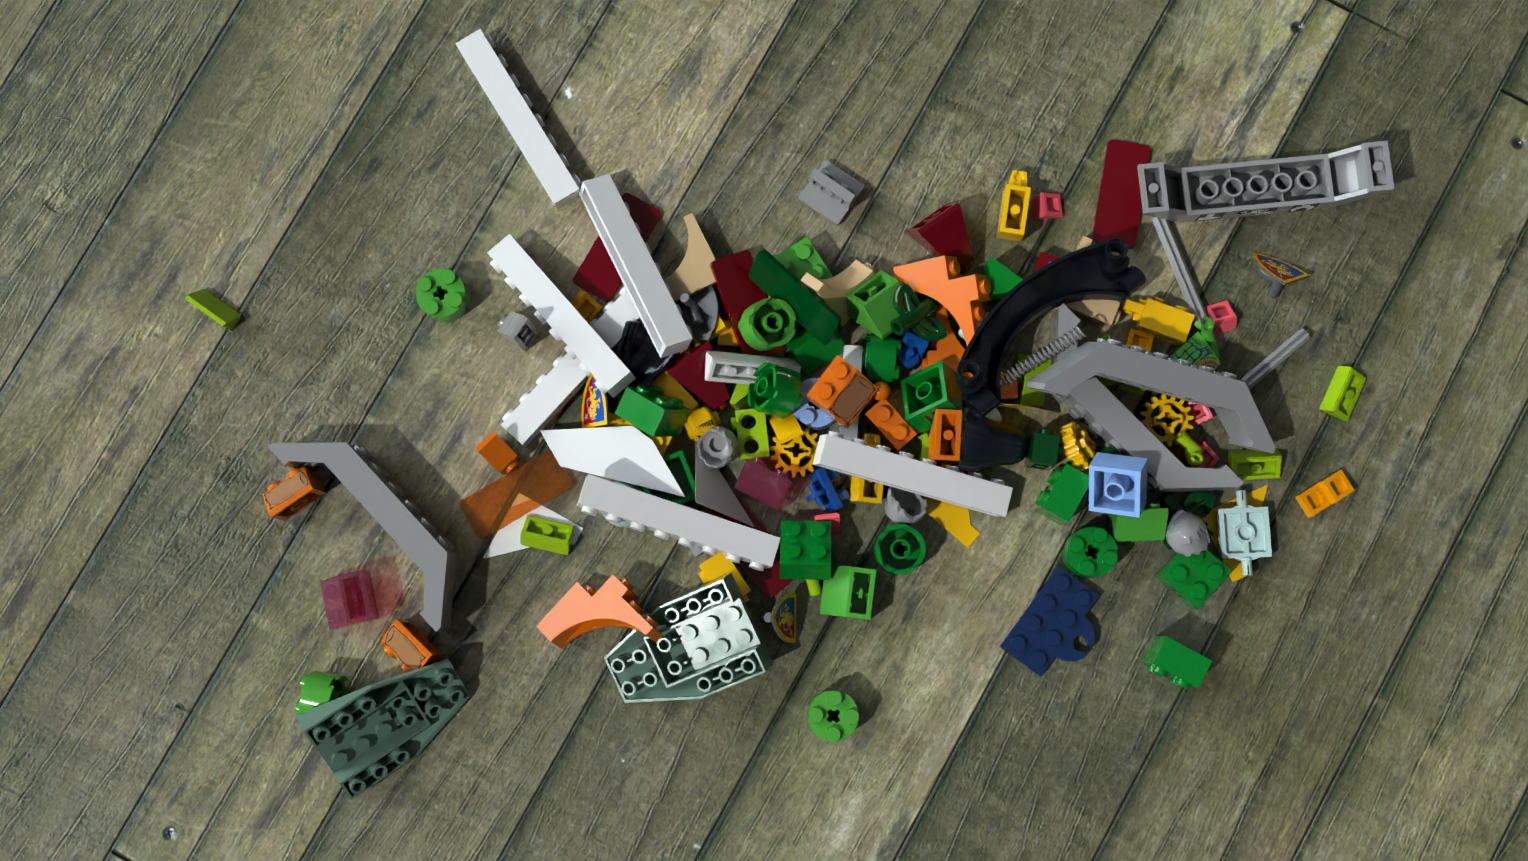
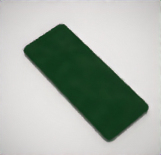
[749,249,842,346]

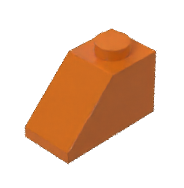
[928,409,962,461]
[475,431,521,475]

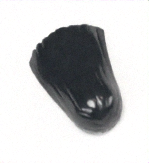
[610,321,677,401]
[958,410,1030,471]

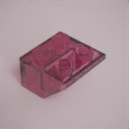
[734,458,792,512]
[320,570,380,631]

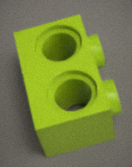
[731,408,770,462]

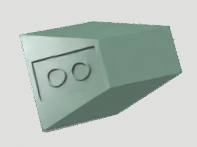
[604,573,774,703]
[295,659,470,800]

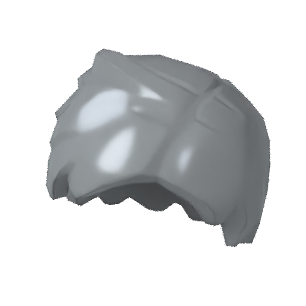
[697,426,739,468]
[885,487,927,525]
[1165,510,1210,557]

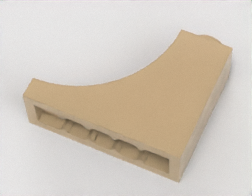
[663,213,717,304]
[1055,236,1121,329]
[801,260,877,326]

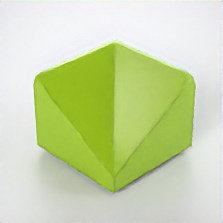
[730,384,750,410]
[909,433,929,461]

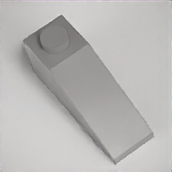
[497,311,539,351]

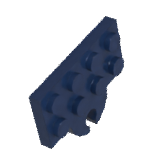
[999,566,1099,677]

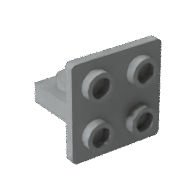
[799,160,864,225]

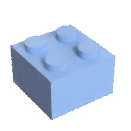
[1089,452,1148,518]

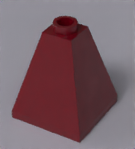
[907,202,974,274]
[666,341,730,412]

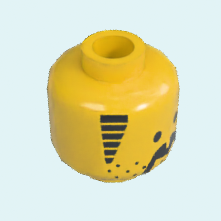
[684,406,721,441]

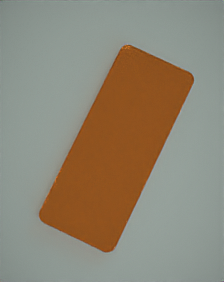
[460,450,573,539]

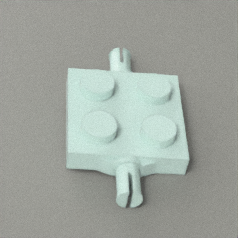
[1216,490,1272,576]

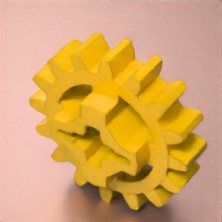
[1138,394,1194,448]
[1060,422,1096,474]
[769,424,818,479]

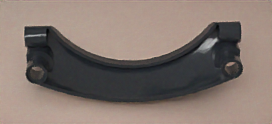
[955,238,1146,419]

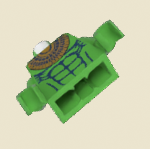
[1169,316,1221,371]

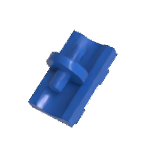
[896,329,929,368]
[806,467,850,514]

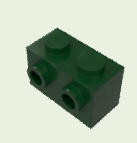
[1024,429,1063,471]

